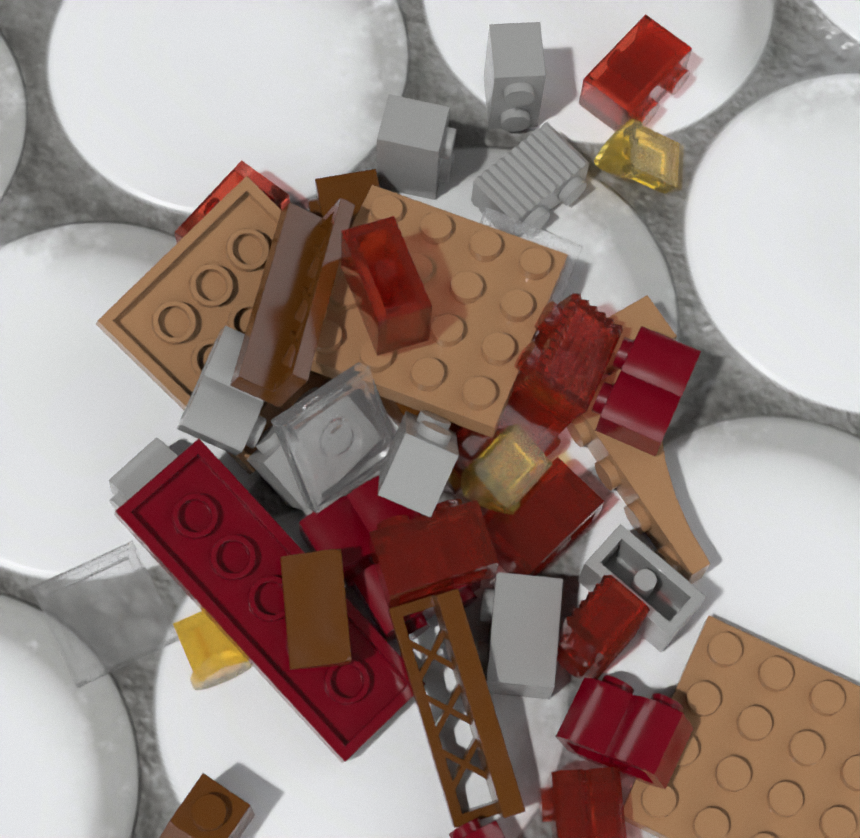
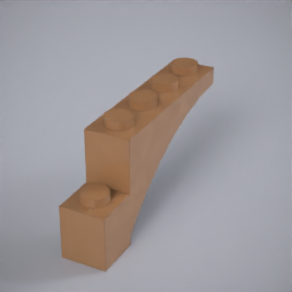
[565,295,711,584]

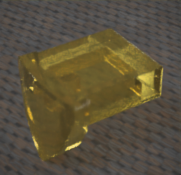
[594,118,680,194]
[461,424,552,514]
[173,611,253,690]

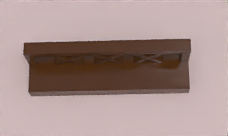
[230,198,355,408]
[388,589,526,828]

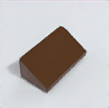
[280,549,351,670]

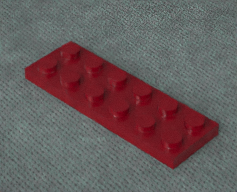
[114,439,425,763]

